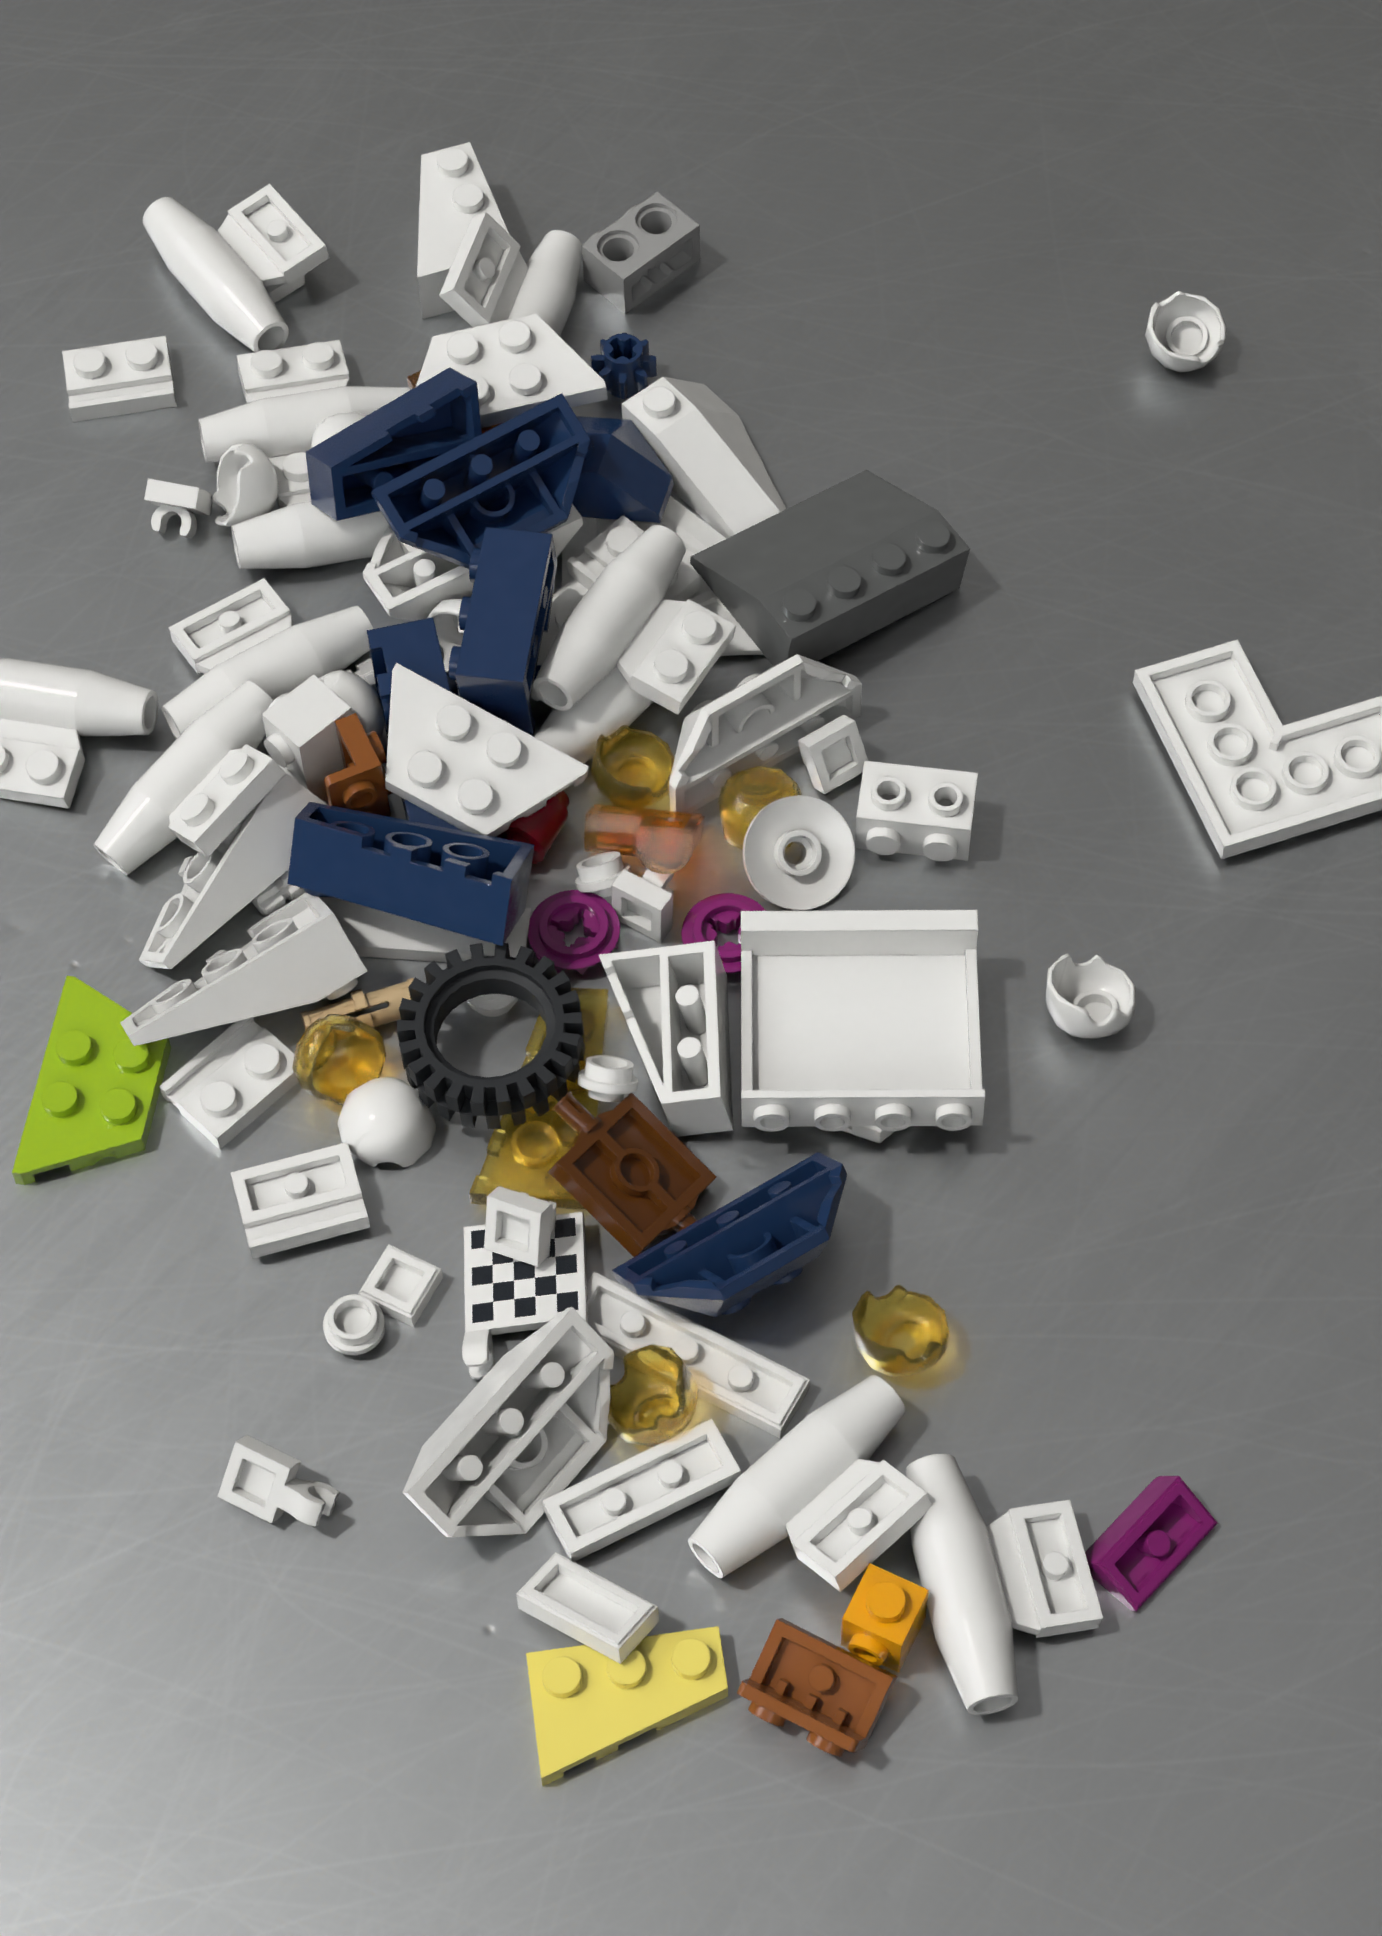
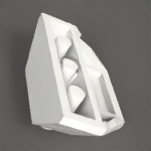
[363,504,583,621]
[669,654,862,821]
[402,1307,614,1537]

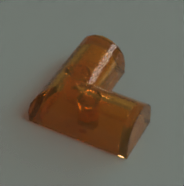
[584,804,705,874]

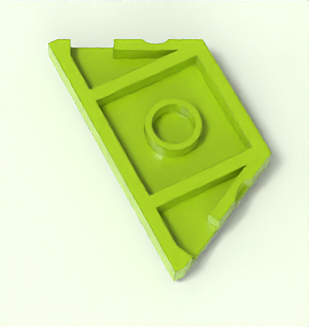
[12,976,171,1185]

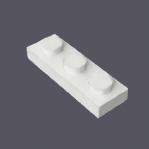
[542,1419,741,1562]

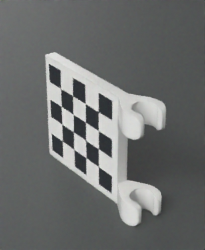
[462,1212,589,1380]

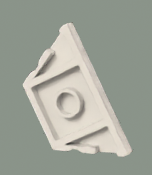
[416,313,608,428]
[385,663,589,837]

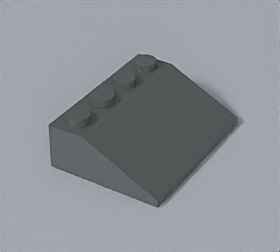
[690,470,970,667]

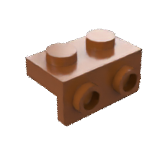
[324,713,393,817]
[737,1618,898,1757]

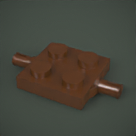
[549,1092,716,1257]

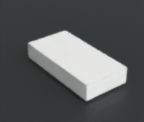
[516,1552,659,1664]

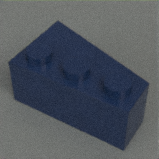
[305,367,482,521]
[449,527,557,737]

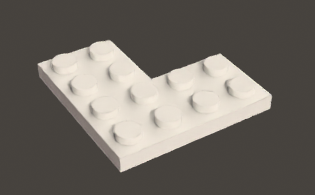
[1133,639,1382,859]

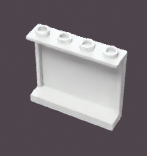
[741,910,985,1132]

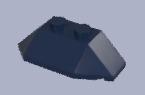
[371,393,590,569]
[572,416,674,523]
[612,1152,847,1317]

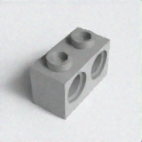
[581,192,700,314]

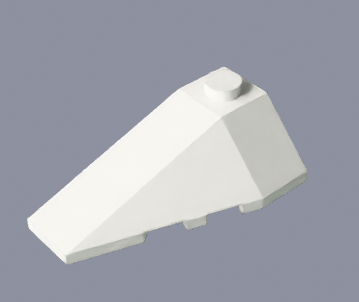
[622,377,786,539]
[138,773,328,969]
[120,893,367,1046]

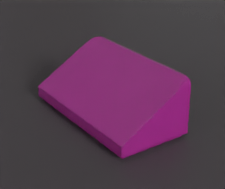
[1085,1476,1218,1611]

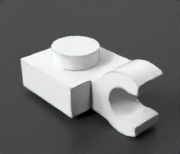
[217,1434,339,1526]

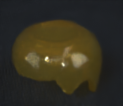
[591,725,675,810]
[718,766,802,850]
[292,1014,387,1107]
[852,1285,950,1377]
[608,1344,698,1447]

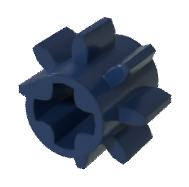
[591,333,657,399]

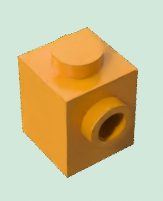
[840,1563,929,1673]

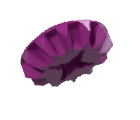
[528,890,620,976]
[681,893,766,974]

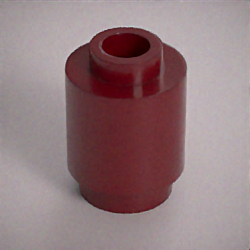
[496,790,570,863]

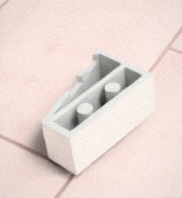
[417,142,510,320]
[599,941,733,1137]

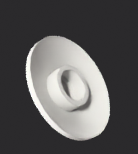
[743,795,855,910]

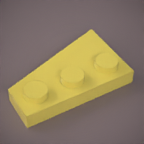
[526,1626,728,1787]

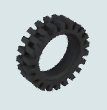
[397,943,585,1129]

